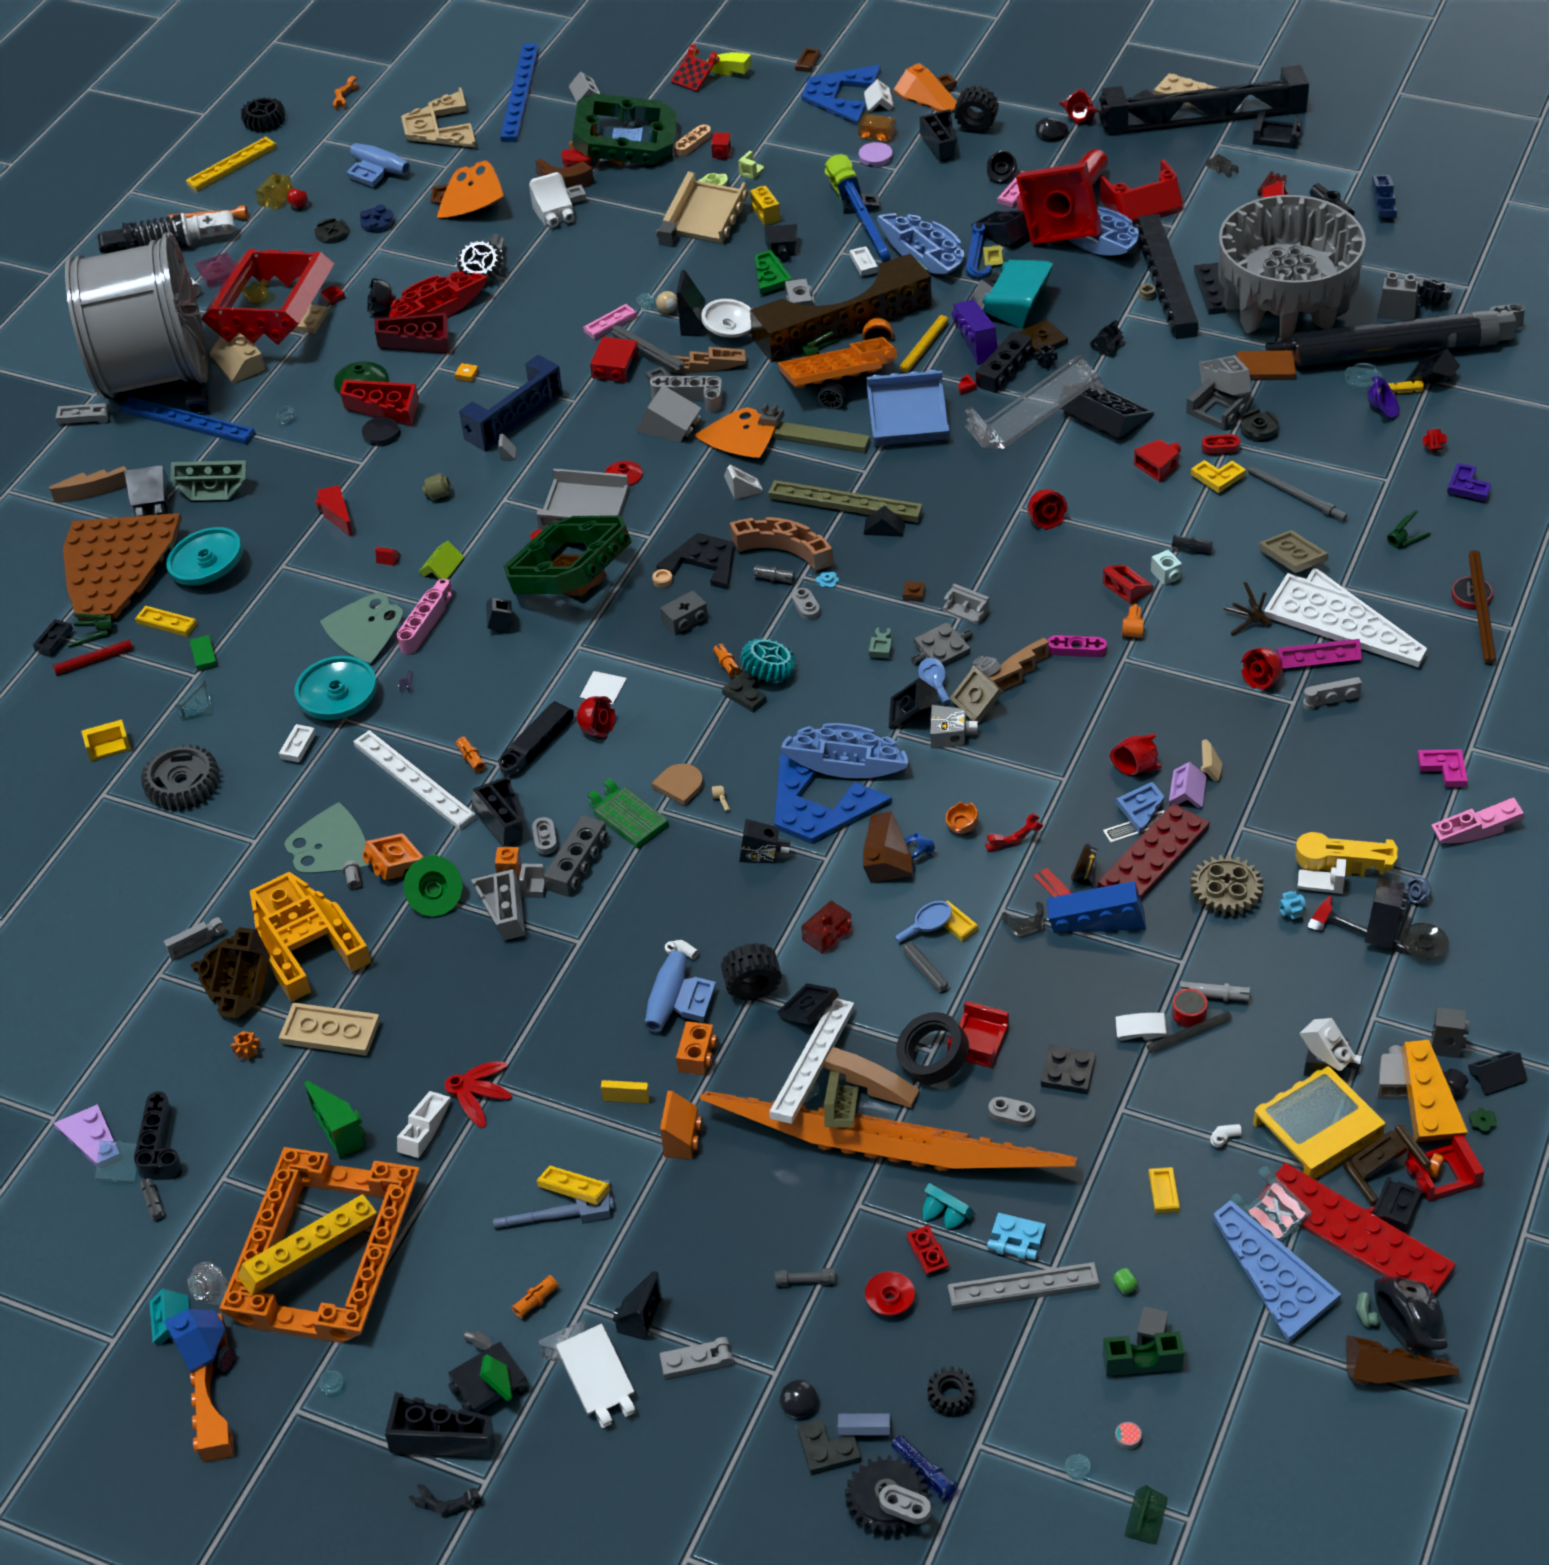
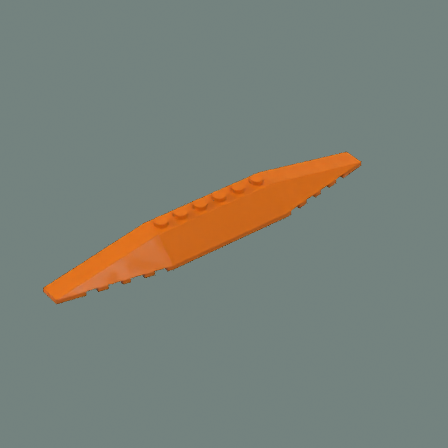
[700,1091,1078,1171]

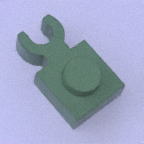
[869,627,892,658]

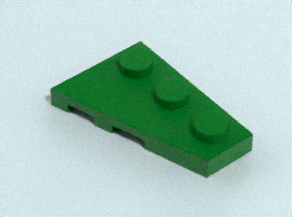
[755,250,792,294]

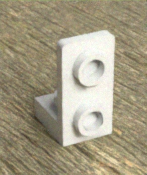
[1297,859,1346,894]

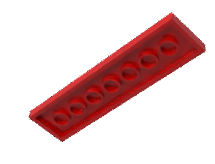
[1258,1162,1456,1296]

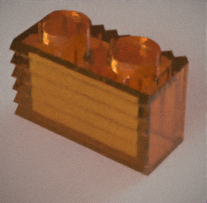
[858,113,896,142]

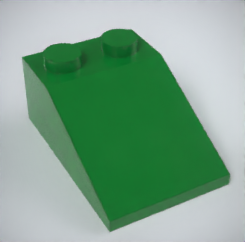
[304,1081,366,1159]

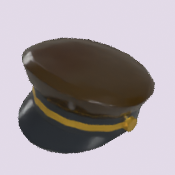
[1071,843,1097,886]

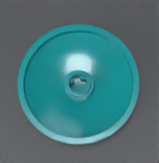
[166,527,243,585]
[295,656,377,720]

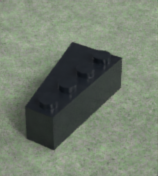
[385,1392,495,1457]

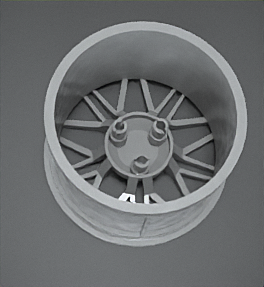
[65,232,209,399]

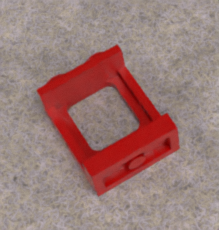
[1405,1134,1485,1202]

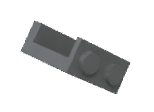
[1186,379,1247,430]

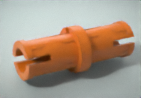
[713,644,741,678]
[456,737,486,773]
[511,1275,559,1319]

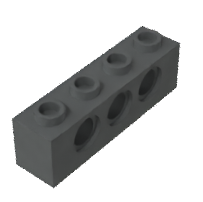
[543,815,608,897]

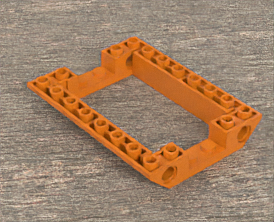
[219,1147,420,1343]

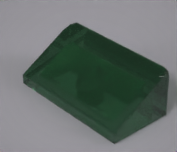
[1124,1485,1168,1545]

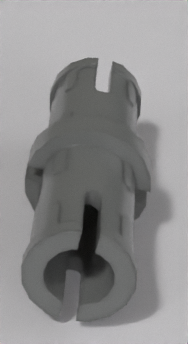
[753,565,795,584]

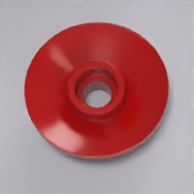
[605,461,643,486]
[865,1271,915,1316]

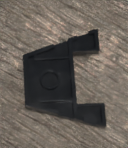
[656,533,734,590]

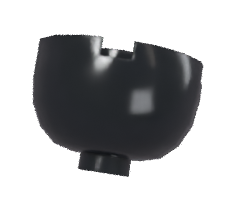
[367,278,396,314]

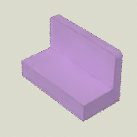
[1169,762,1207,808]

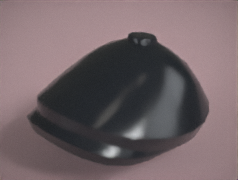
[1035,117,1069,140]
[987,150,1018,183]

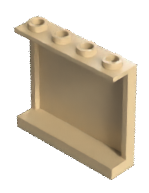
[663,172,748,244]

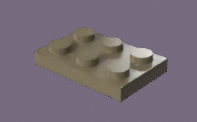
[1259,530,1328,573]

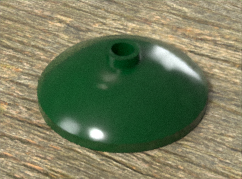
[334,361,388,394]

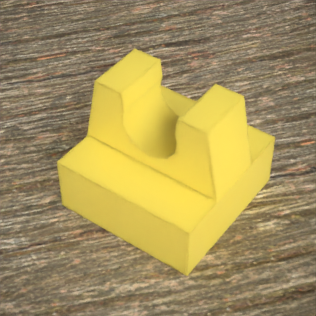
[983,245,1003,266]

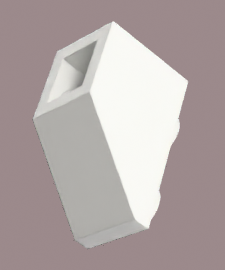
[1299,1018,1356,1071]

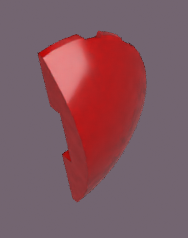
[389,271,488,317]

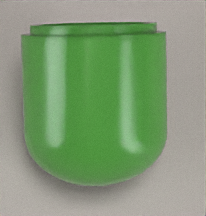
[1113,1268,1138,1294]

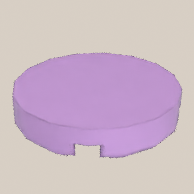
[859,142,892,167]

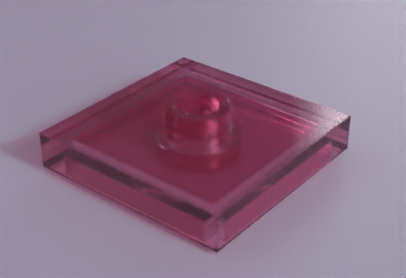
[195,252,236,286]

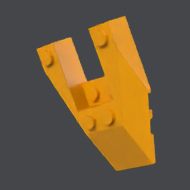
[250,872,371,1002]

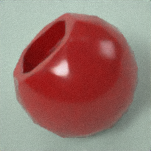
[287,188,308,209]

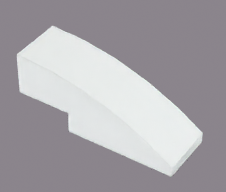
[397,1091,451,1158]

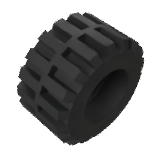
[954,85,999,133]
[721,943,782,1000]

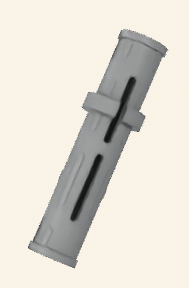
[1179,981,1250,1002]

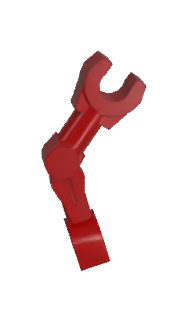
[985,813,1043,852]

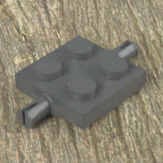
[911,622,973,666]

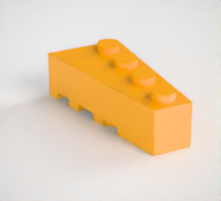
[1401,1040,1468,1142]

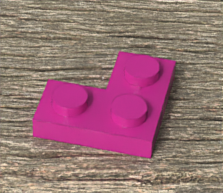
[1417,749,1468,787]

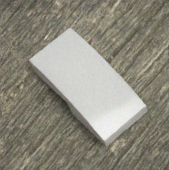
[1116,1013,1167,1041]

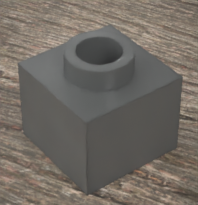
[656,221,678,247]

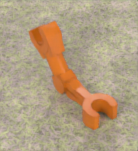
[333,76,359,110]

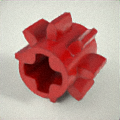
[1422,429,1447,451]

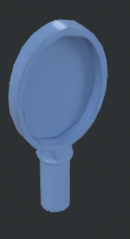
[918,658,951,705]
[895,901,952,943]

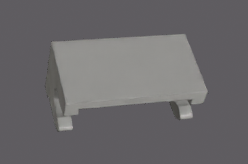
[943,584,989,625]

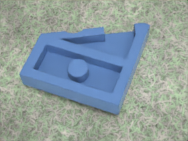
[1116,782,1165,833]

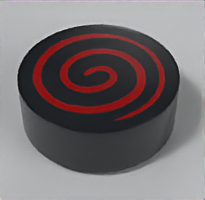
[213,1346,236,1373]

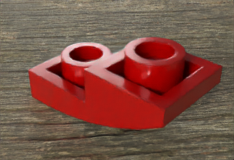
[906,1225,949,1275]

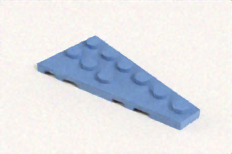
[1213,1200,1341,1343]

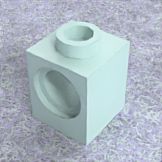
[1151,550,1182,585]

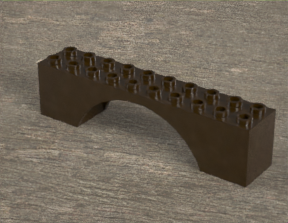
[750,253,932,362]

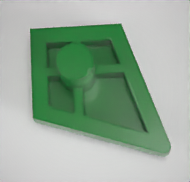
[480,1354,512,1401]

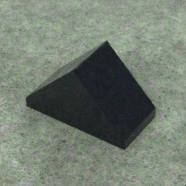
[864,505,905,537]

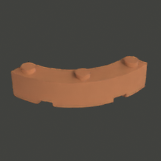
[729,517,833,571]

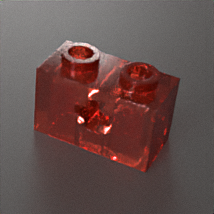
[801,900,852,954]

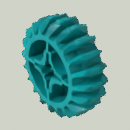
[740,638,796,683]

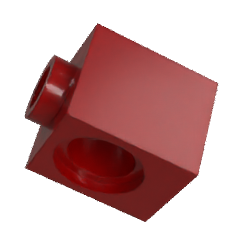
[711,132,732,159]

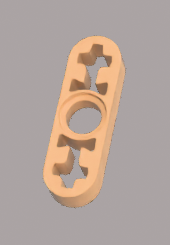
[674,125,711,157]

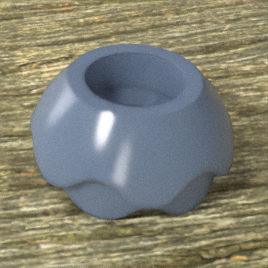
[1405,876,1432,905]

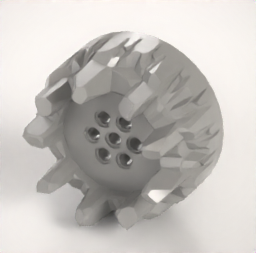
[1218,195,1365,341]

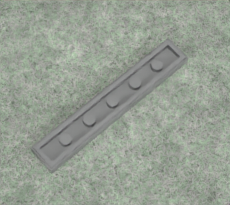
[948,1262,1100,1310]

